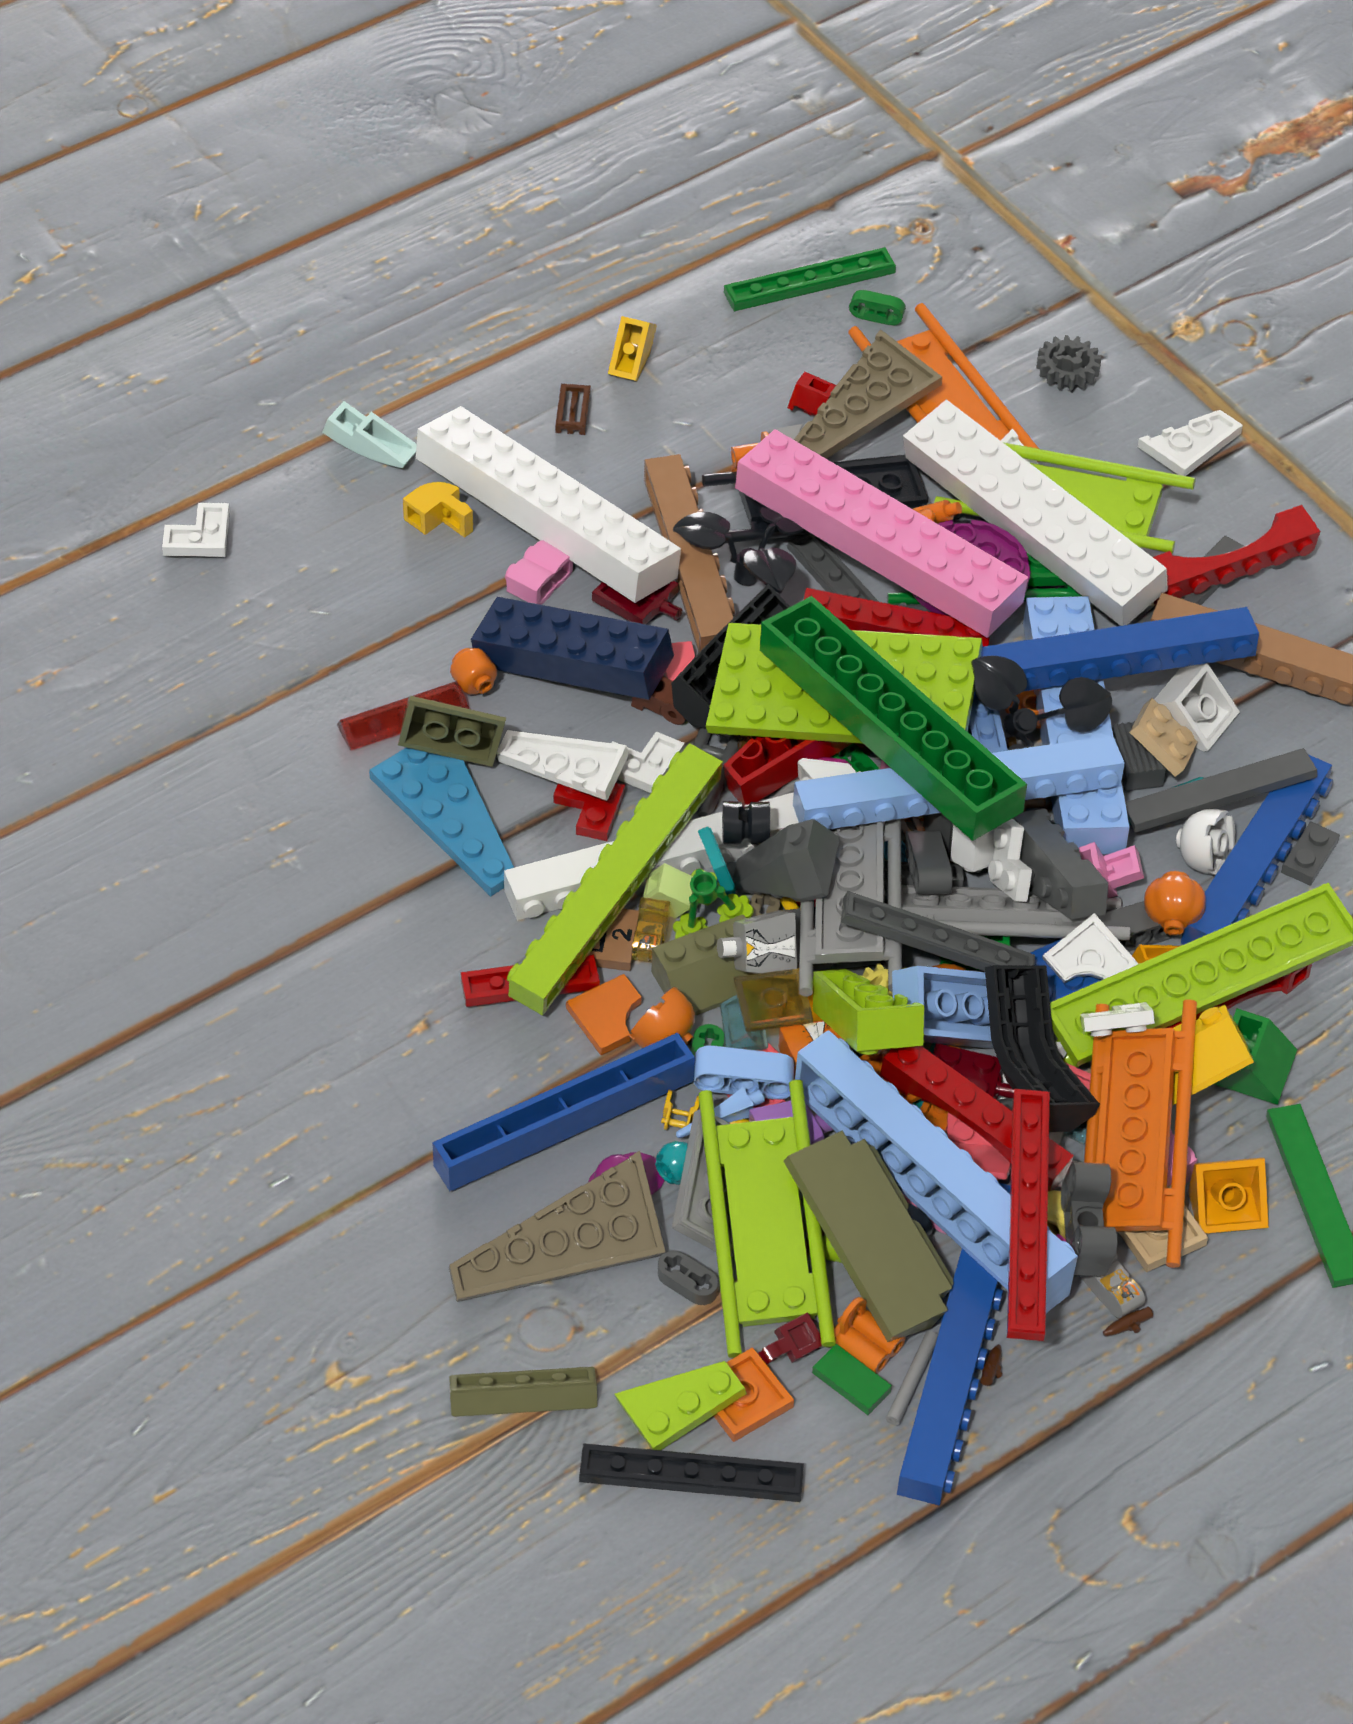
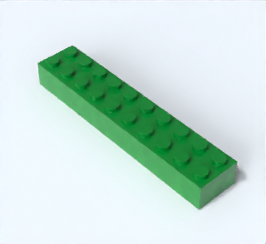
[760,596,1027,841]

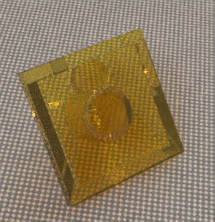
[734,968,813,1032]

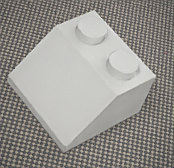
[1154,663,1240,752]

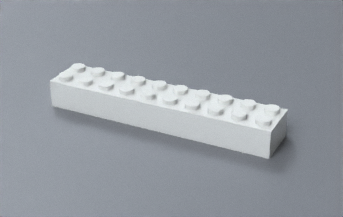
[903,399,1168,626]
[416,406,681,603]

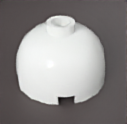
[1176,809,1236,875]

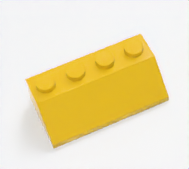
[1172,1005,1254,1106]

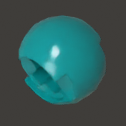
[655,1141,688,1185]

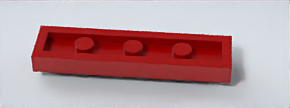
[461,954,600,1007]

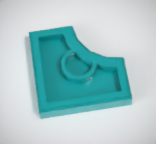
[698,826,736,895]

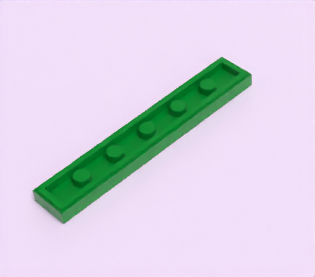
[724,247,896,312]
[1266,1104,1353,1288]

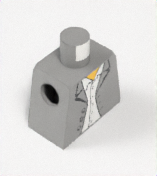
[717,910,797,977]

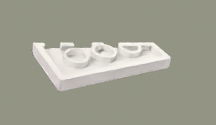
[496,730,629,801]

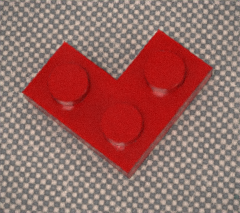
[553,783,625,841]

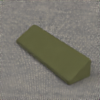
[449,1367,597,1417]

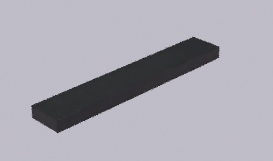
[579,1443,804,1502]

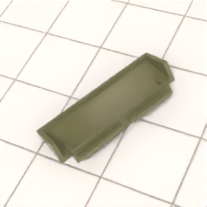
[783,1130,954,1342]

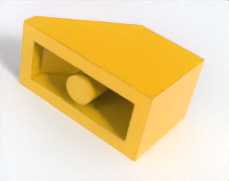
[608,316,657,381]

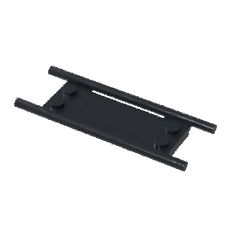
[702,455,960,544]

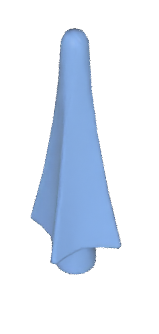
[676,1087,765,1138]

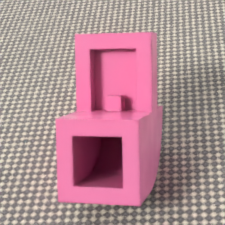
[1079,842,1144,898]

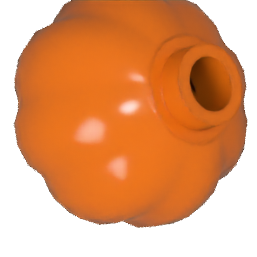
[1144,871,1206,935]

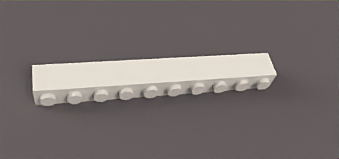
[504,792,799,921]

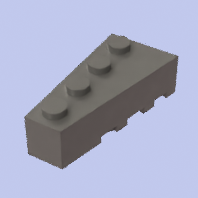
[1012,809,1108,919]

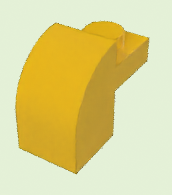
[403,482,473,538]

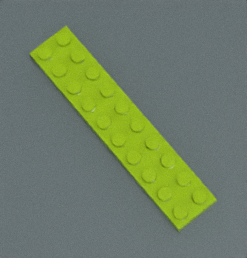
[1050,883,1353,1067]

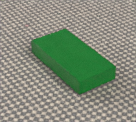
[812,1344,892,1415]

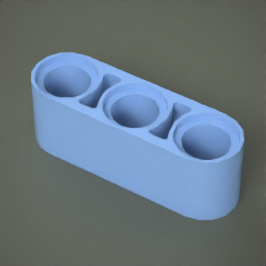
[694,1046,795,1099]

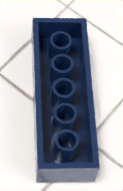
[471,597,674,700]

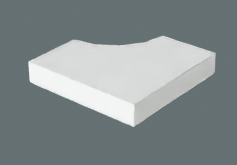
[1042,913,1139,983]

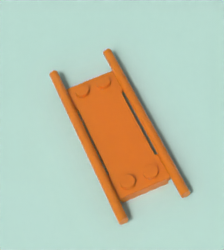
[848,303,1040,462]
[1084,999,1197,1268]

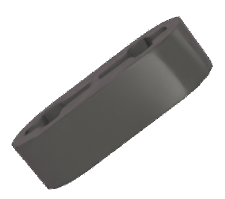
[658,1250,719,1305]

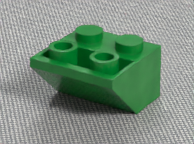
[1214,1008,1298,1105]

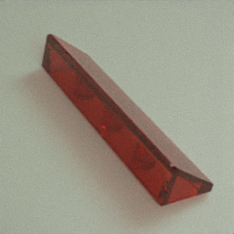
[337,681,469,751]

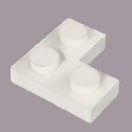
[162,503,230,557]
[612,731,685,793]
[988,819,1032,902]
[1080,1002,1155,1037]

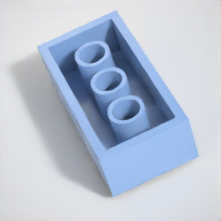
[892,966,994,1049]

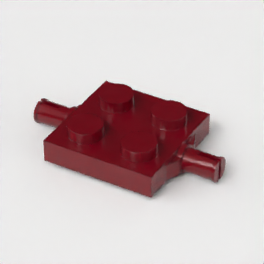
[589,573,682,624]
[921,1043,1014,1103]

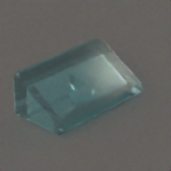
[720,989,768,1051]

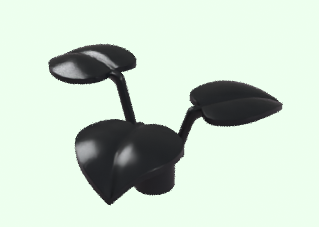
[673,505,804,594]
[971,656,1112,801]

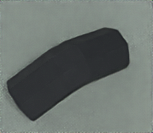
[671,584,790,728]
[985,965,1100,1133]

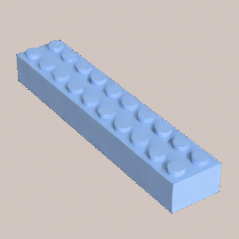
[1023,596,1129,854]
[795,1030,1078,1313]

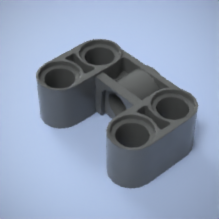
[1061,1162,1117,1276]

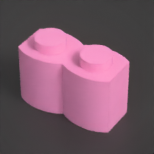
[505,540,573,605]

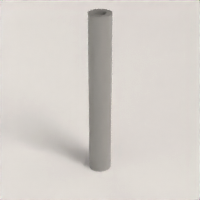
[886,1331,938,1426]

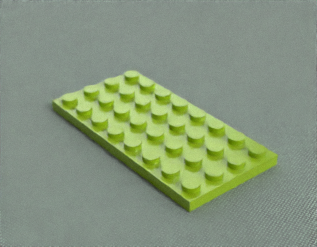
[706,623,983,744]

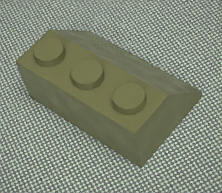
[398,696,506,767]
[651,914,772,1016]

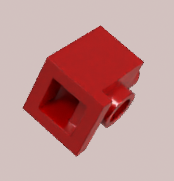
[787,371,836,415]

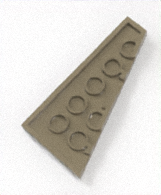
[794,329,942,459]
[448,1151,665,1302]

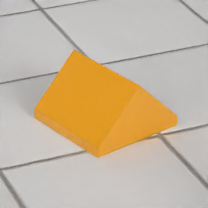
[1188,1157,1269,1234]

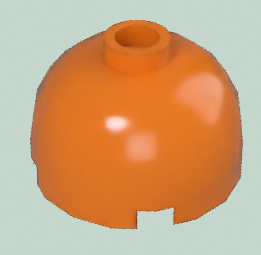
[629,987,695,1048]

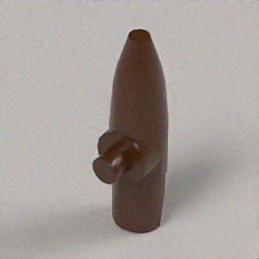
[1102,1306,1153,1336]
[980,1344,1003,1386]

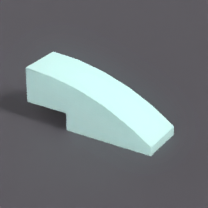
[322,401,417,468]

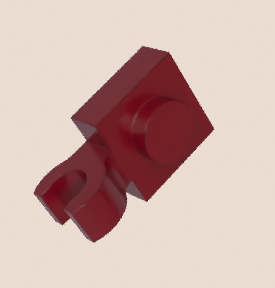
[758,1312,822,1365]

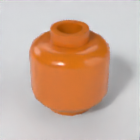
[450,648,498,695]

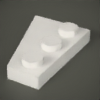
[1137,410,1243,476]

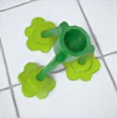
[673,869,754,939]

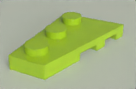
[614,1361,747,1450]

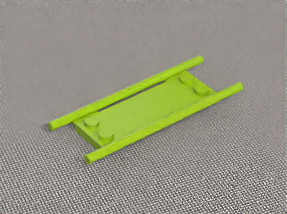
[934,442,1196,554]
[698,1080,836,1358]

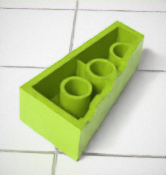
[813,969,924,1055]

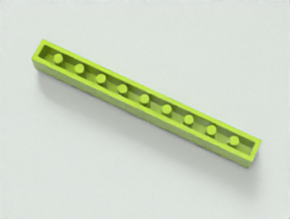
[507,743,723,1016]

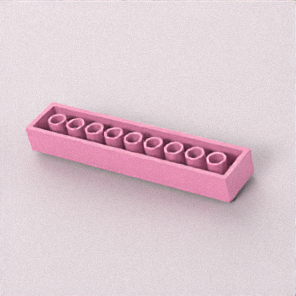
[735,429,1028,638]

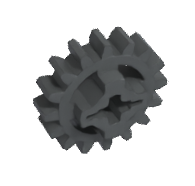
[1036,335,1102,390]

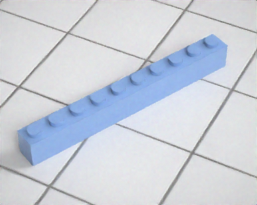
[793,735,1125,829]

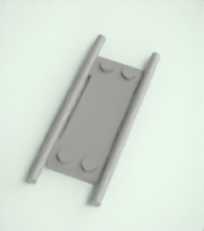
[799,819,902,997]
[884,885,1130,940]

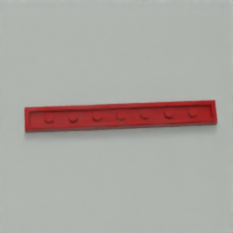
[1007,1089,1050,1341]

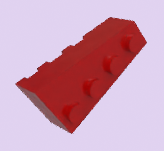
[723,737,852,806]

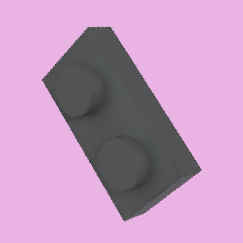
[1281,821,1340,886]

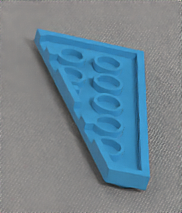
[369,747,514,897]

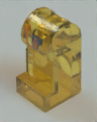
[631,897,670,963]

